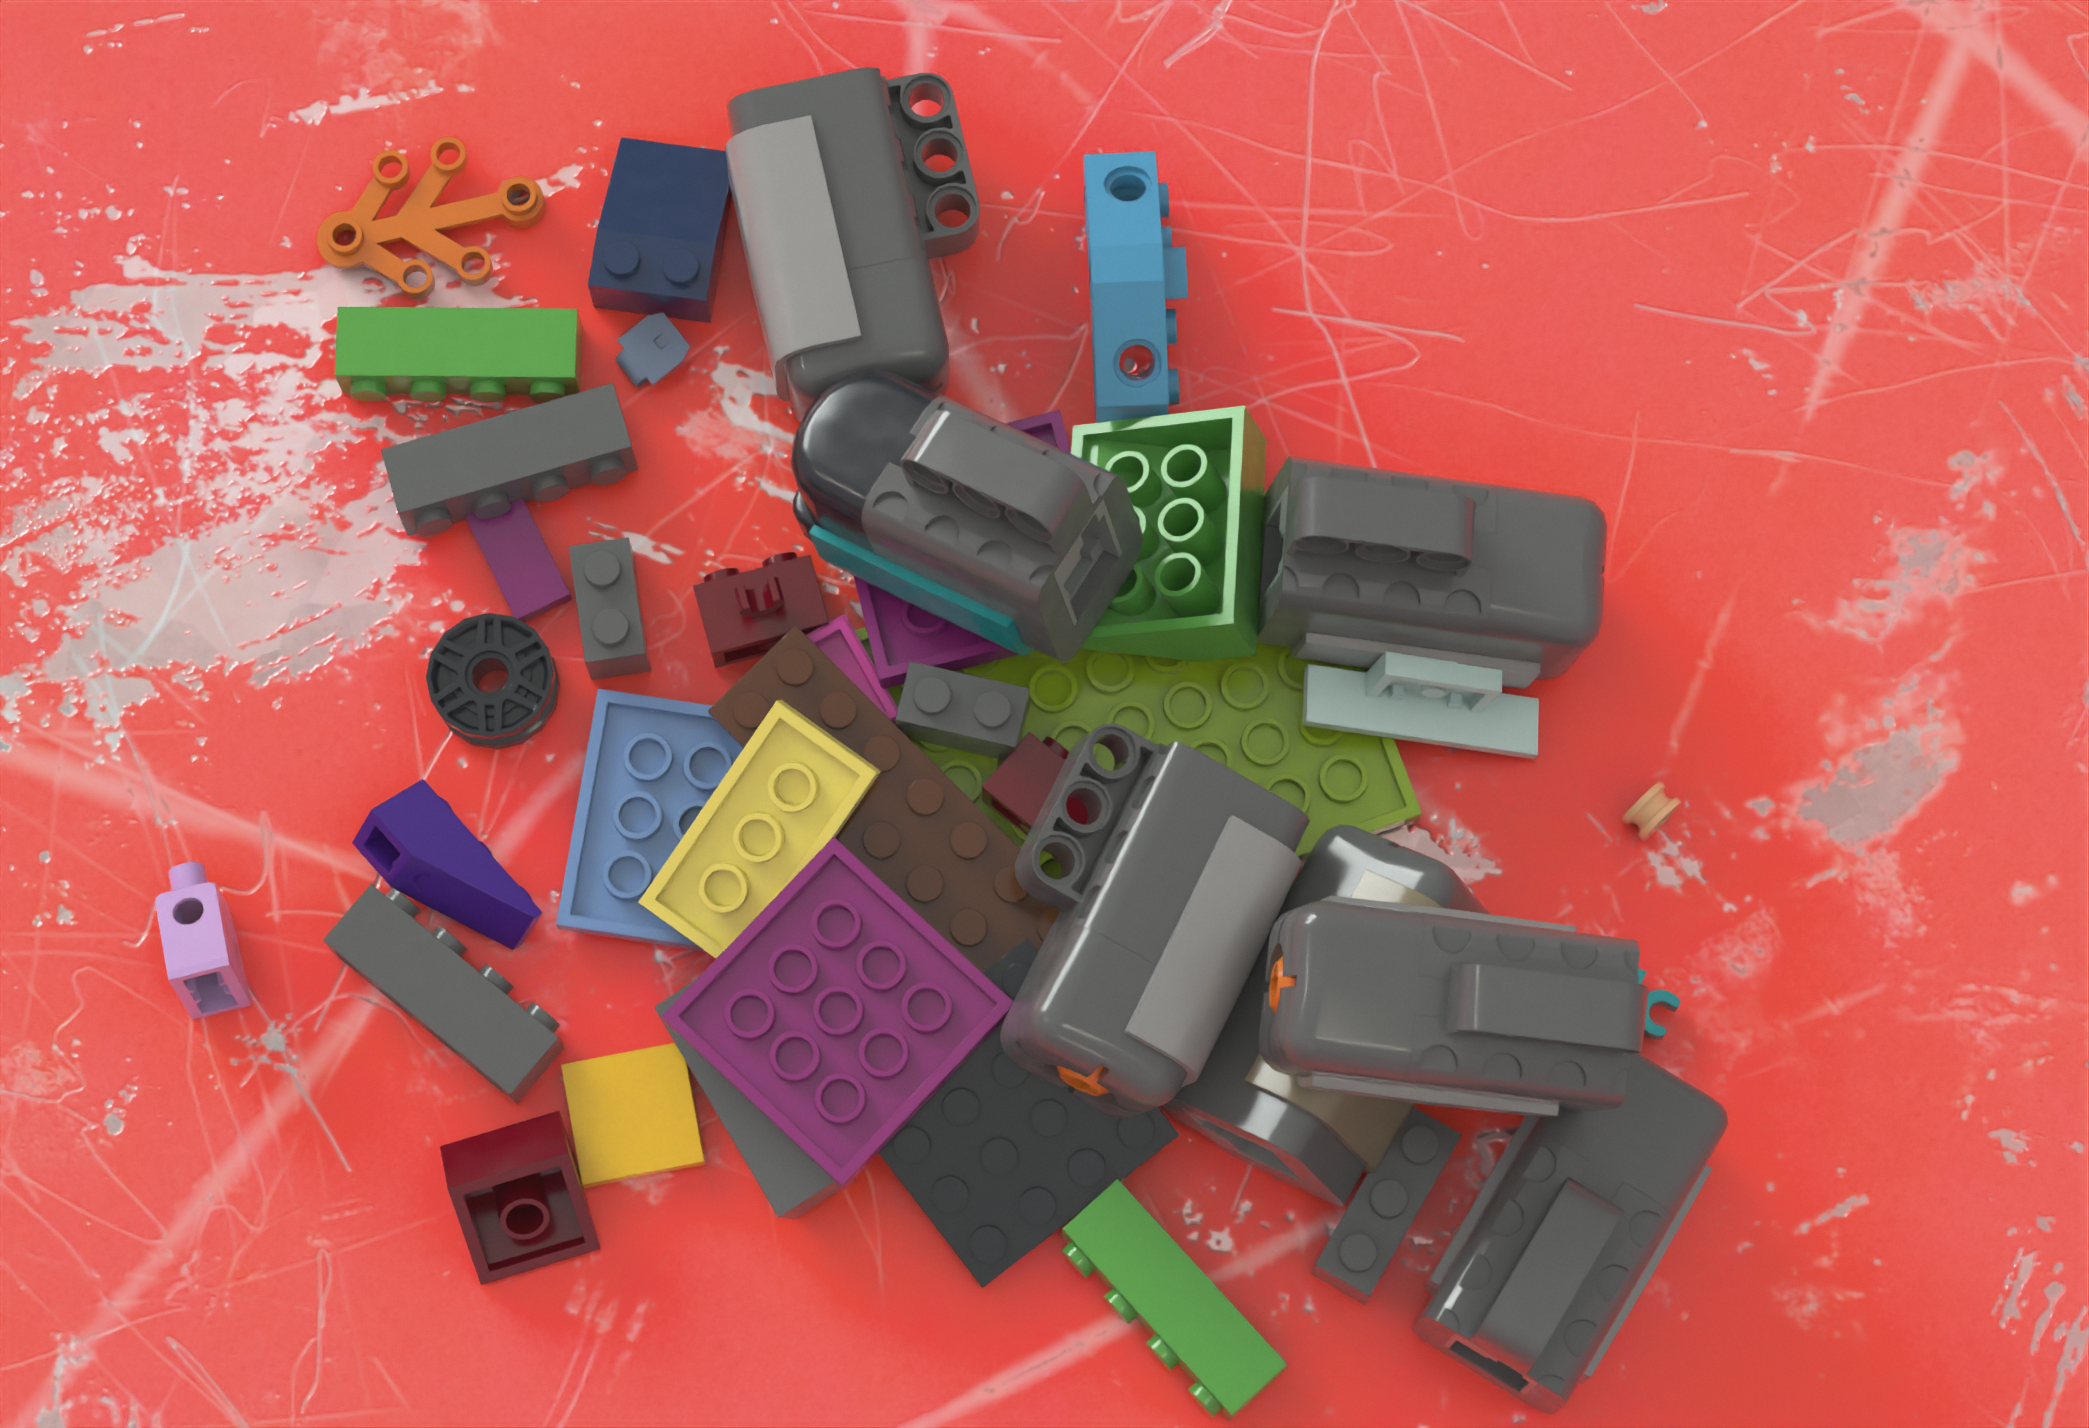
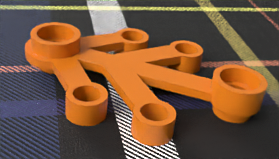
[316,137,546,300]

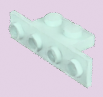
[1302,651,1539,759]

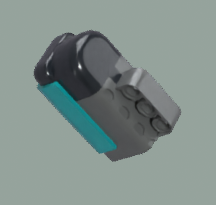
[791,370,1143,663]

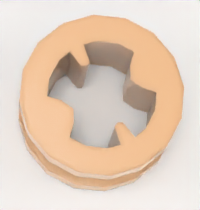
[1622,781,1682,841]

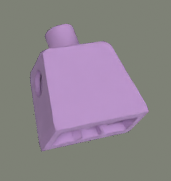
[155,862,252,1020]

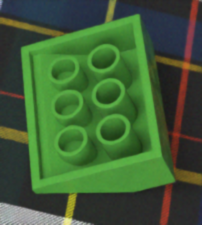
[1071,406,1267,662]

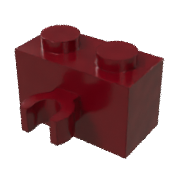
[693,552,829,668]

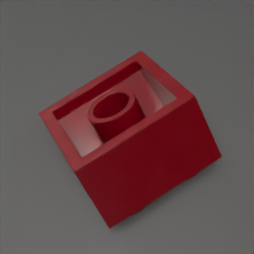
[440,1110,600,1285]

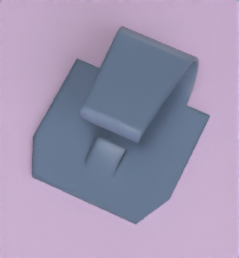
[616,312,690,387]

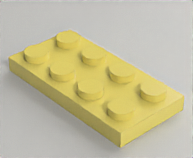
[638,700,881,959]

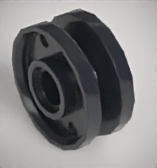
[426,613,560,750]

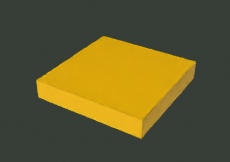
[561,1043,705,1188]

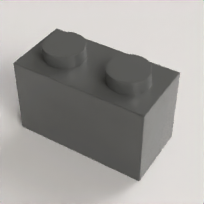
[569,537,651,680]
[895,661,1030,760]

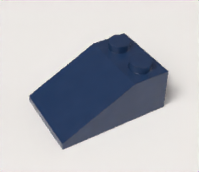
[588,137,732,323]

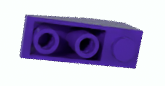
[352,779,543,950]

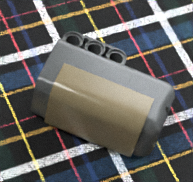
[1159,824,1489,1206]

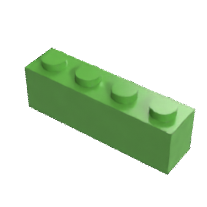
[334,307,583,403]
[1061,1179,1288,1421]

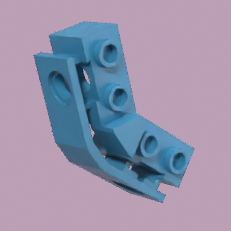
[1083,151,1188,423]

